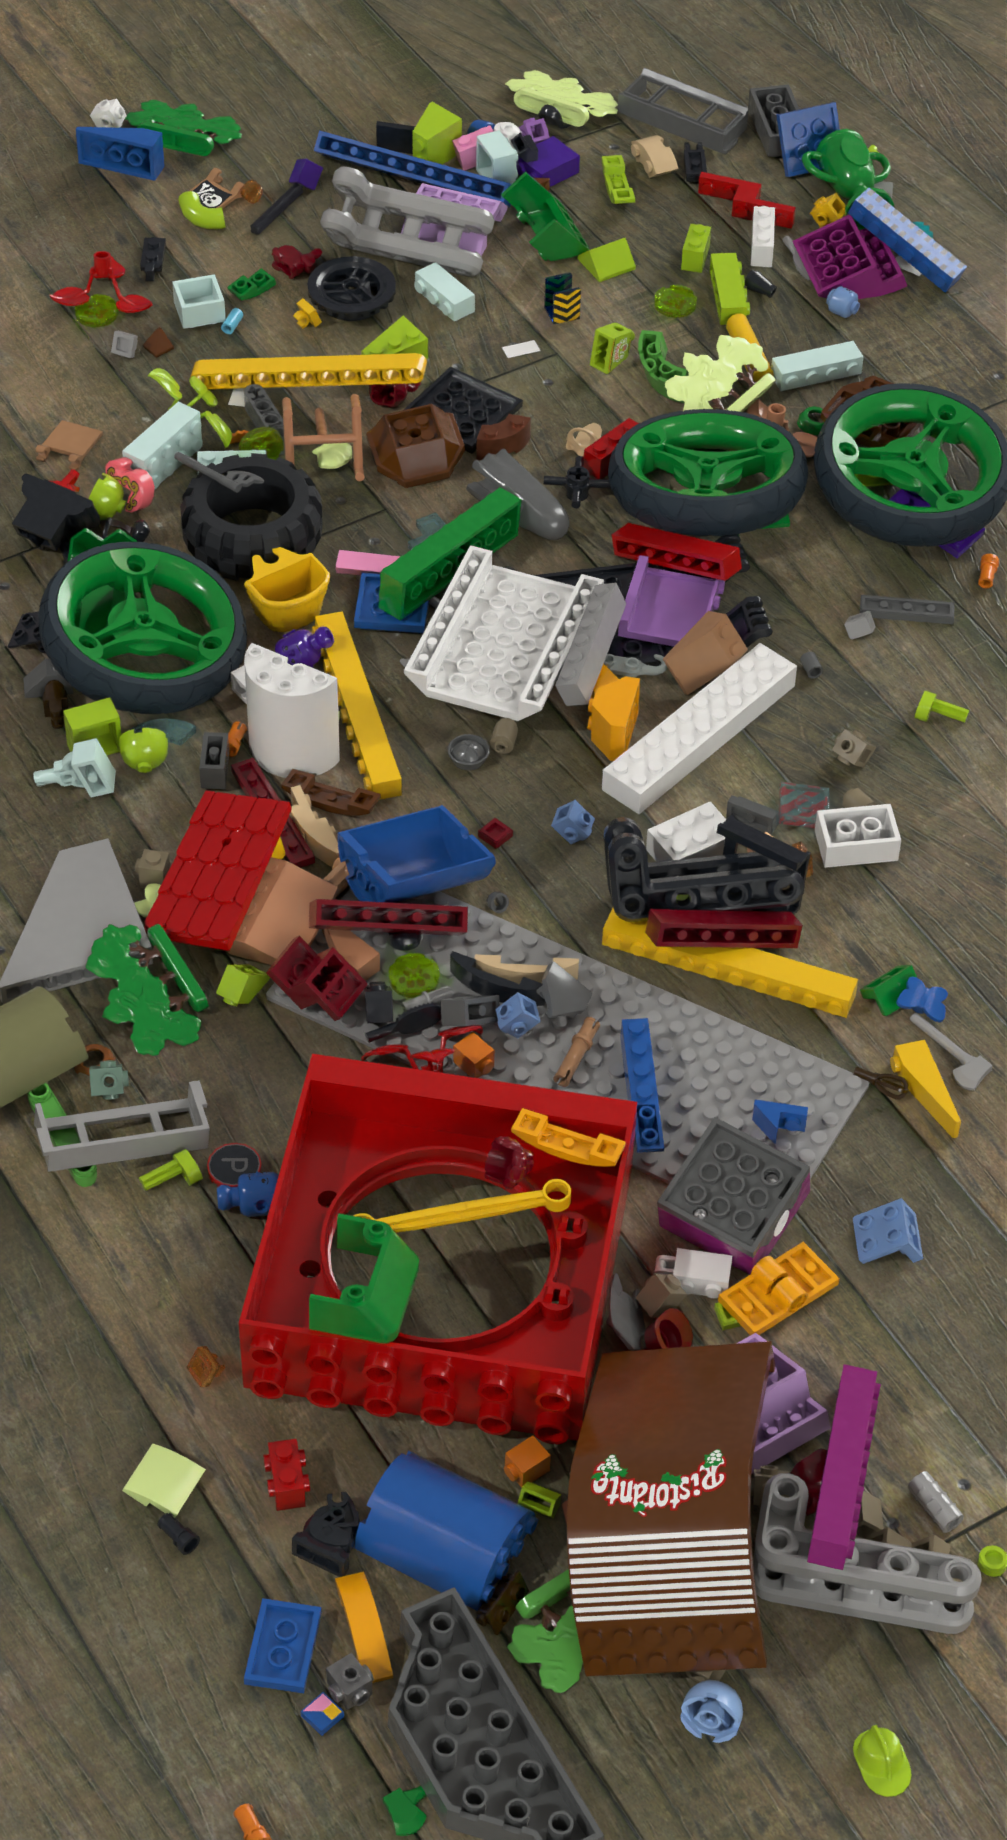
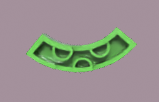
[638,330,689,403]

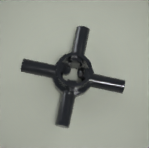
[543,456,611,509]

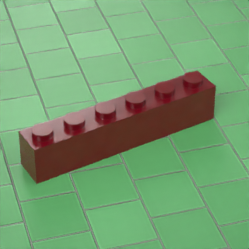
[309,899,468,936]
[645,909,803,948]

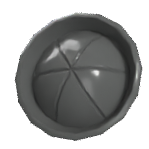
[448,734,490,770]

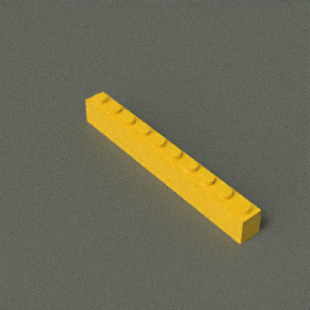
[312,611,402,800]
[602,908,858,1018]

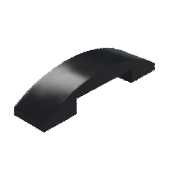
[450,951,546,1006]

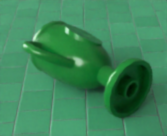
[802,129,894,231]

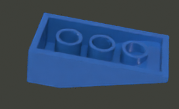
[76,127,165,181]

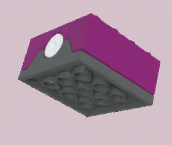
[657,1117,810,1275]

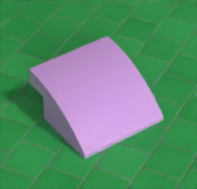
[736,1333,830,1474]

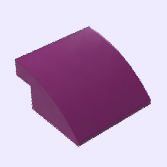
[792,215,907,299]

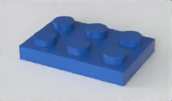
[244,1598,322,1694]

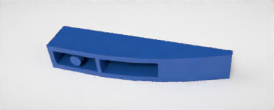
[620,1018,664,1153]

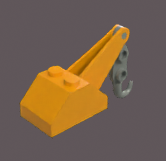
[587,654,668,761]

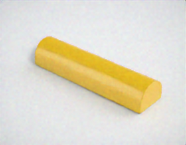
[726,314,774,382]

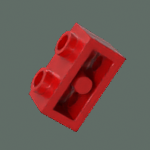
[263,1438,310,1511]

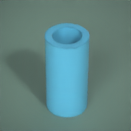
[221,308,243,334]

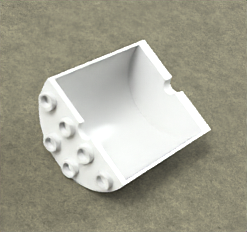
[244,643,340,778]

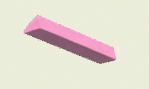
[335,550,400,576]

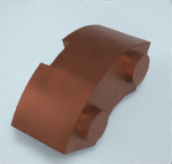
[476,414,531,460]

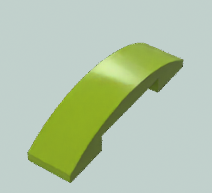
[601,155,635,204]

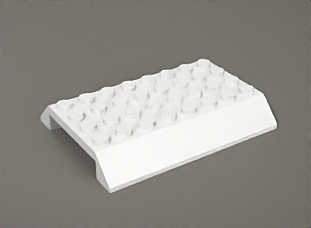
[404,545,604,721]

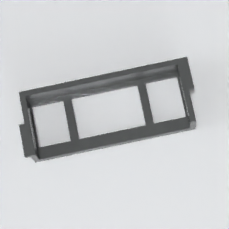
[618,68,748,155]

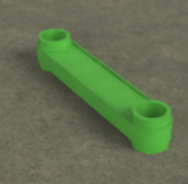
[27,1083,97,1187]

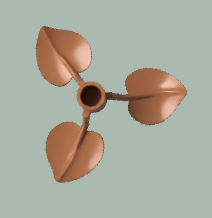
[746,399,817,457]

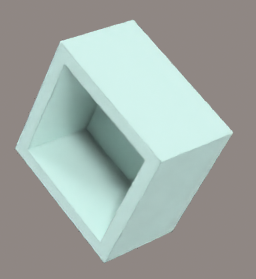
[476,130,518,185]
[172,274,226,329]

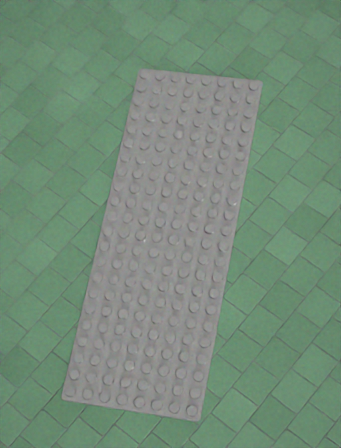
[266,888,869,1184]

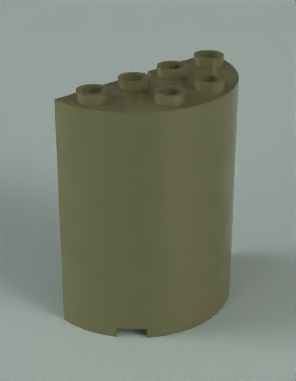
[0,986,89,1108]

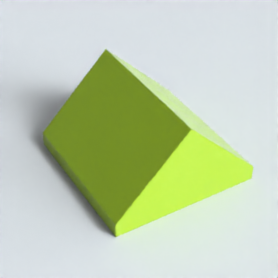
[577,237,636,282]

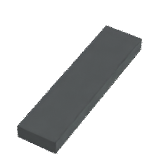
[860,595,954,624]

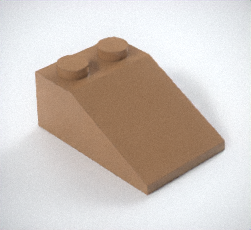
[663,611,748,695]

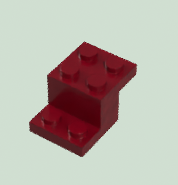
[266,936,368,1021]

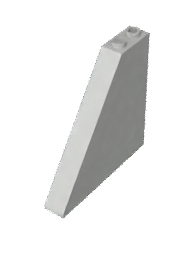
[0,838,153,1004]

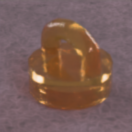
[240,179,263,204]

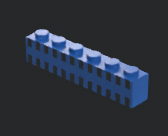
[848,188,967,293]

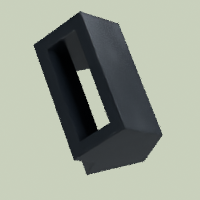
[511,132,538,162]

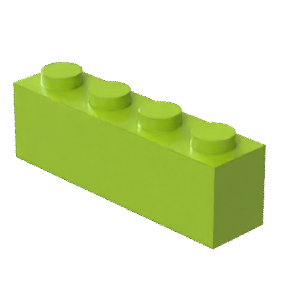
[709,253,750,325]

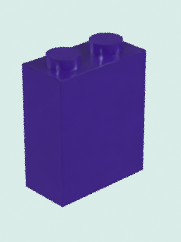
[516,136,580,187]

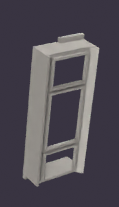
[34,1080,210,1172]

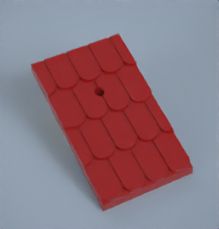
[144,790,292,951]

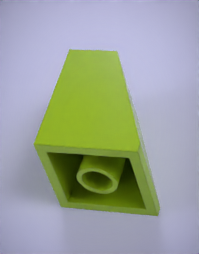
[413,101,462,165]

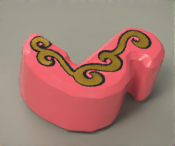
[105,457,155,513]

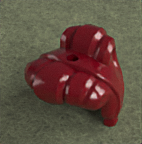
[484,1136,534,1189]

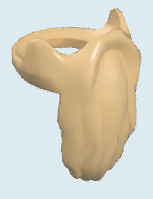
[566,423,602,457]

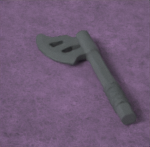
[174,452,264,493]

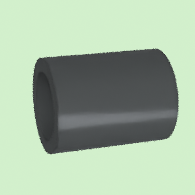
[800,652,823,679]

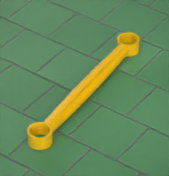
[354,1179,571,1233]

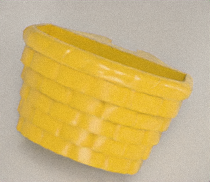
[244,547,330,632]

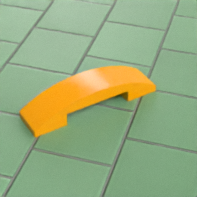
[511,1108,626,1166]
[335,1572,393,1683]

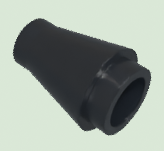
[745,270,777,298]

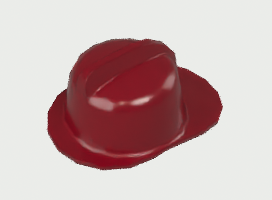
[643,1308,693,1350]

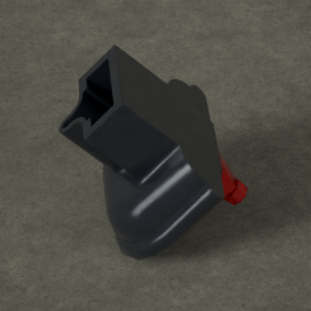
[12,469,101,551]

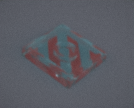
[779,782,829,828]

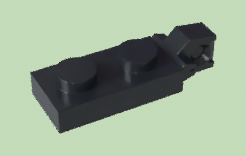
[140,237,166,281]

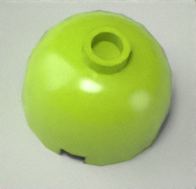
[89,473,126,520]
[119,728,168,773]

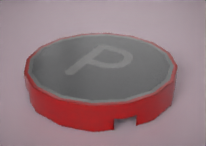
[207,1143,262,1187]

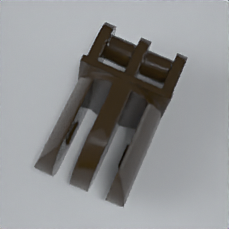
[43,680,69,729]

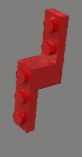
[698,172,796,229]

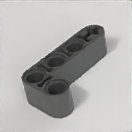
[244,384,285,459]

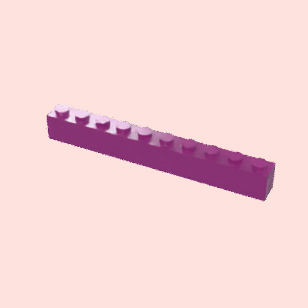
[807,1364,881,1570]

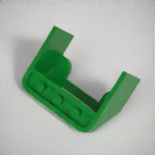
[501,172,589,262]
[309,1213,419,1343]

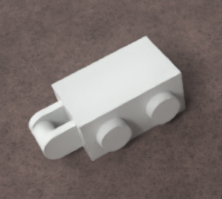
[654,1248,732,1298]

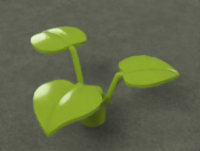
[148,368,232,448]

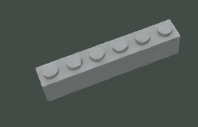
[555,583,627,706]

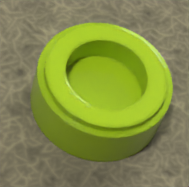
[978,1545,1007,1577]

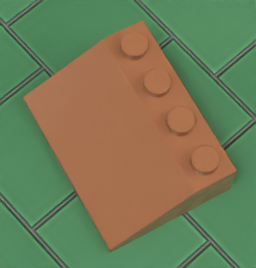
[228,857,339,965]

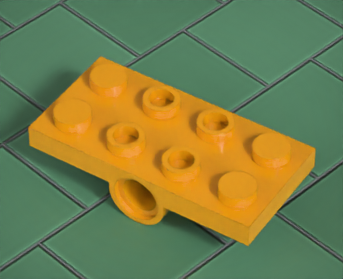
[718,1242,840,1336]

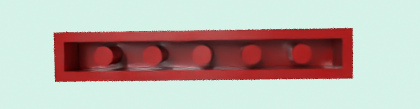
[611,523,742,581]

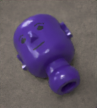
[275,626,334,668]

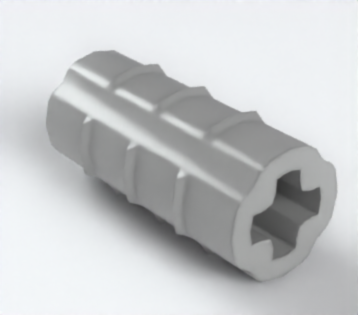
[908,1471,964,1533]

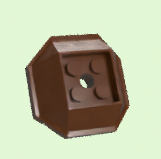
[821,376,921,448]
[366,404,465,488]

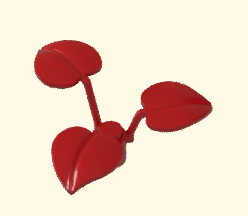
[50,251,153,313]
[361,1025,483,1073]

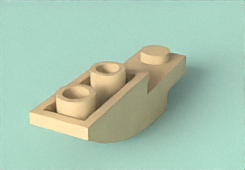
[290,785,339,867]

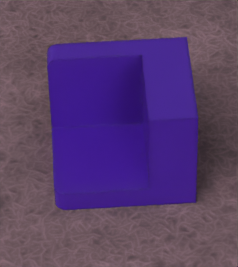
[289,159,323,190]

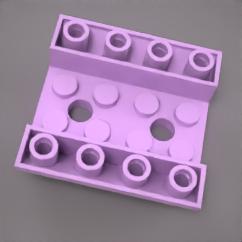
[401,183,508,256]

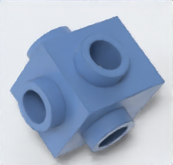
[551,800,595,844]
[495,992,541,1038]

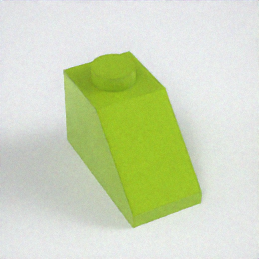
[216,964,270,1006]

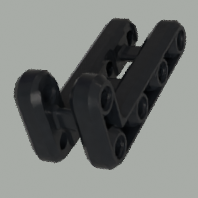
[603,817,805,922]

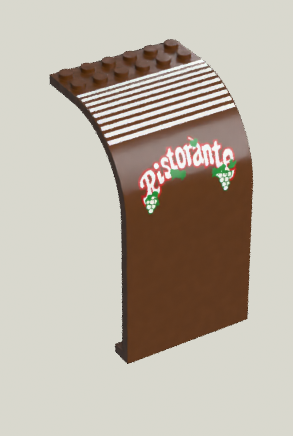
[567,1341,775,1676]

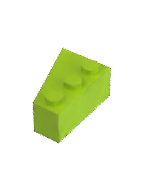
[361,315,428,359]

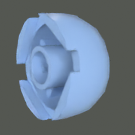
[680,1680,743,1743]

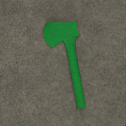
[383,1785,427,1836]

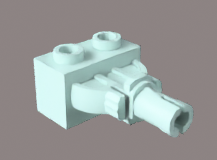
[34,738,116,797]

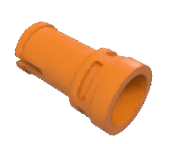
[978,554,1000,588]
[228,721,247,757]
[233,1803,272,1840]

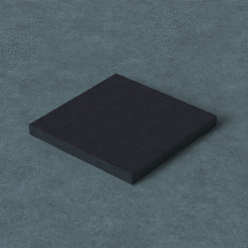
[404,367,523,454]

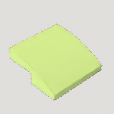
[122,1444,206,1517]

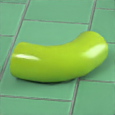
[178,191,226,229]

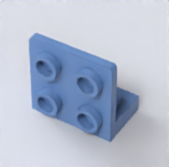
[853,1198,923,1264]

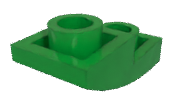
[227,268,276,301]

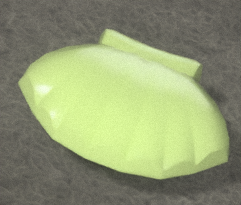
[312,443,352,469]

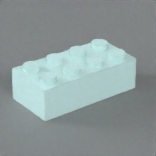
[122,402,203,489]

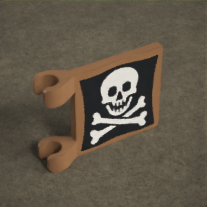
[178,168,246,209]

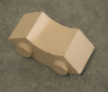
[631,135,679,178]

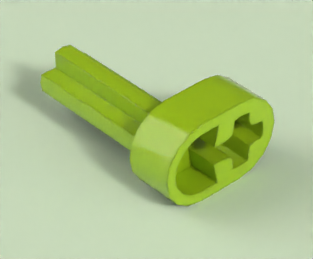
[914,690,969,723]
[139,1149,203,1191]

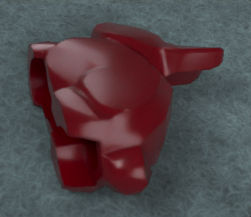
[271,245,323,279]

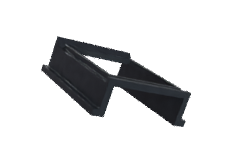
[717,813,811,915]

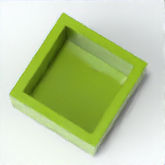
[63,697,121,755]

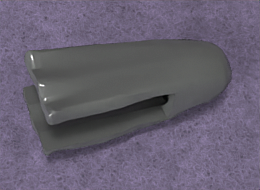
[466,449,569,540]

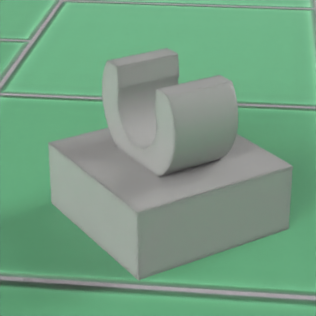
[111,330,138,358]

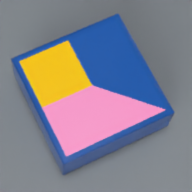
[301,1692,344,1736]

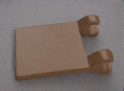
[36,420,103,471]

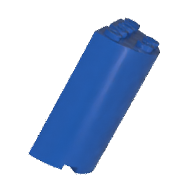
[338,805,496,903]
[355,1450,538,1611]

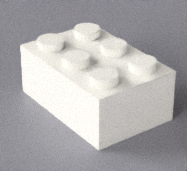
[646,802,726,862]
[815,804,901,868]

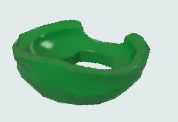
[797,406,824,436]

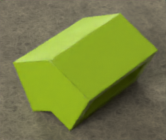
[518,1481,561,1518]

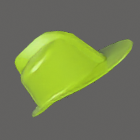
[853,1725,912,1797]

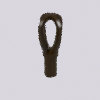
[853,1066,909,1100]

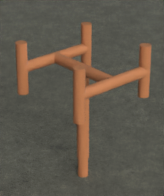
[282,394,364,481]

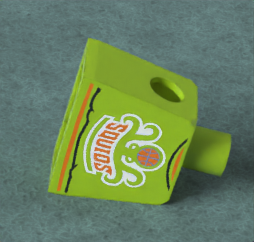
[590,322,635,374]

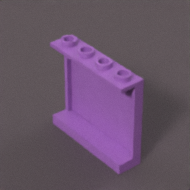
[618,555,725,646]

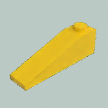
[890,1040,961,1138]

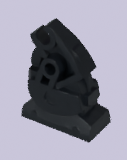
[292,1491,360,1577]

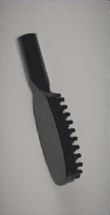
[365,1002,442,1043]

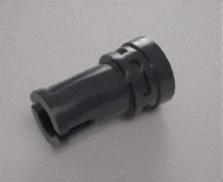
[157,1512,200,1555]

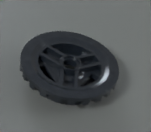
[307,256,396,321]

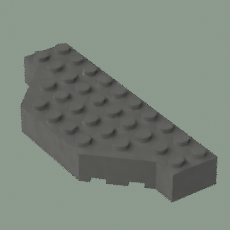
[388,1587,604,1840]

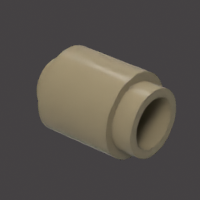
[490,718,518,754]
[842,788,877,808]

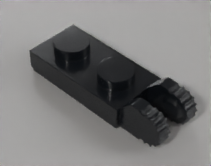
[684,142,707,183]

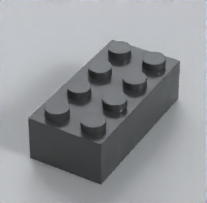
[748,84,799,157]

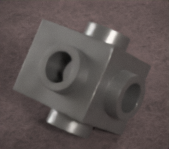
[326,1653,374,1710]

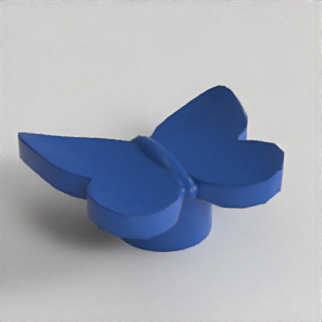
[896,977,948,1023]

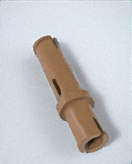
[553,1017,600,1087]

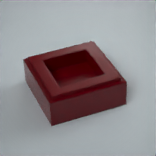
[478,818,513,849]

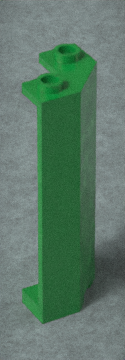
[68,528,137,635]

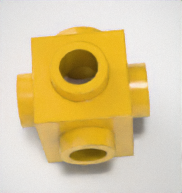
[810,193,846,228]

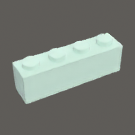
[771,341,863,391]

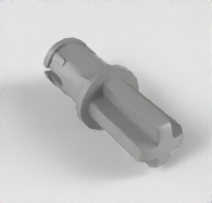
[401,986,454,1012]

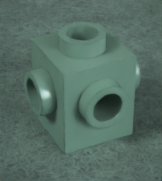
[89,1060,129,1099]

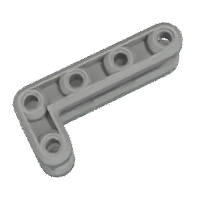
[320,167,495,277]
[753,1473,982,1634]

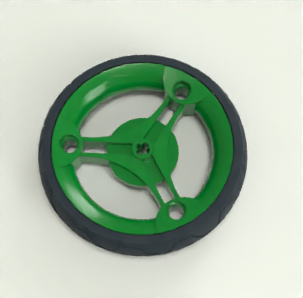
[814,383,1007,547]
[608,409,808,536]
[38,542,247,714]

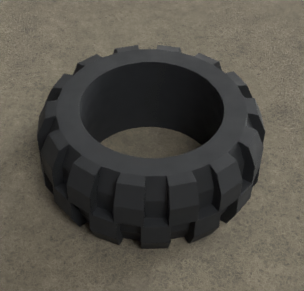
[180,453,323,581]

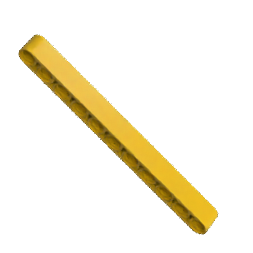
[190,353,427,389]

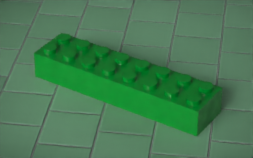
[379,487,522,620]

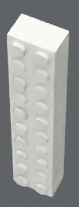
[602,643,797,814]

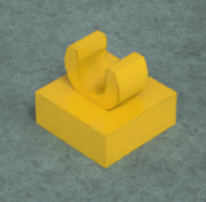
[293,298,322,329]

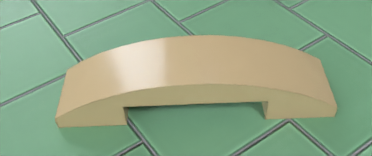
[475,954,579,984]

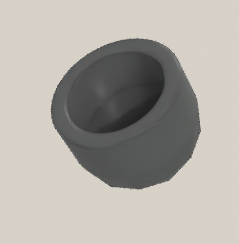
[486,891,509,913]

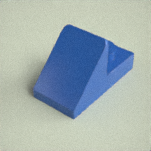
[752,1100,808,1144]

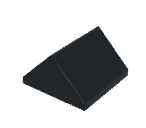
[376,121,416,154]

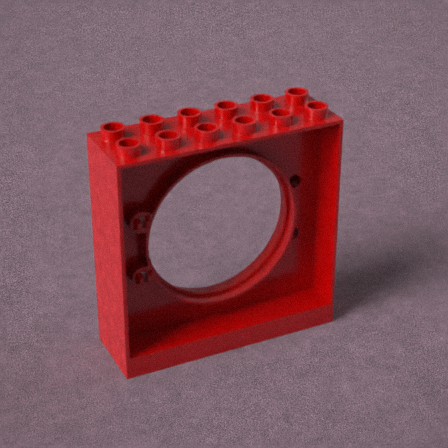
[239,1054,637,1444]

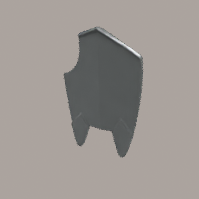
[606,1273,645,1351]

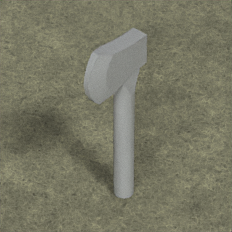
[910,1013,993,1091]

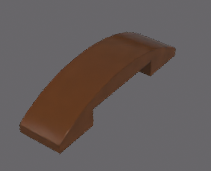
[281,769,381,816]

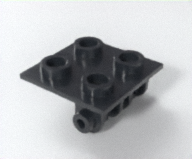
[7,611,46,653]

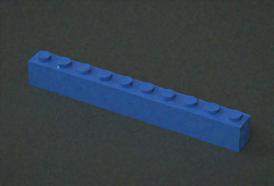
[314,130,511,208]

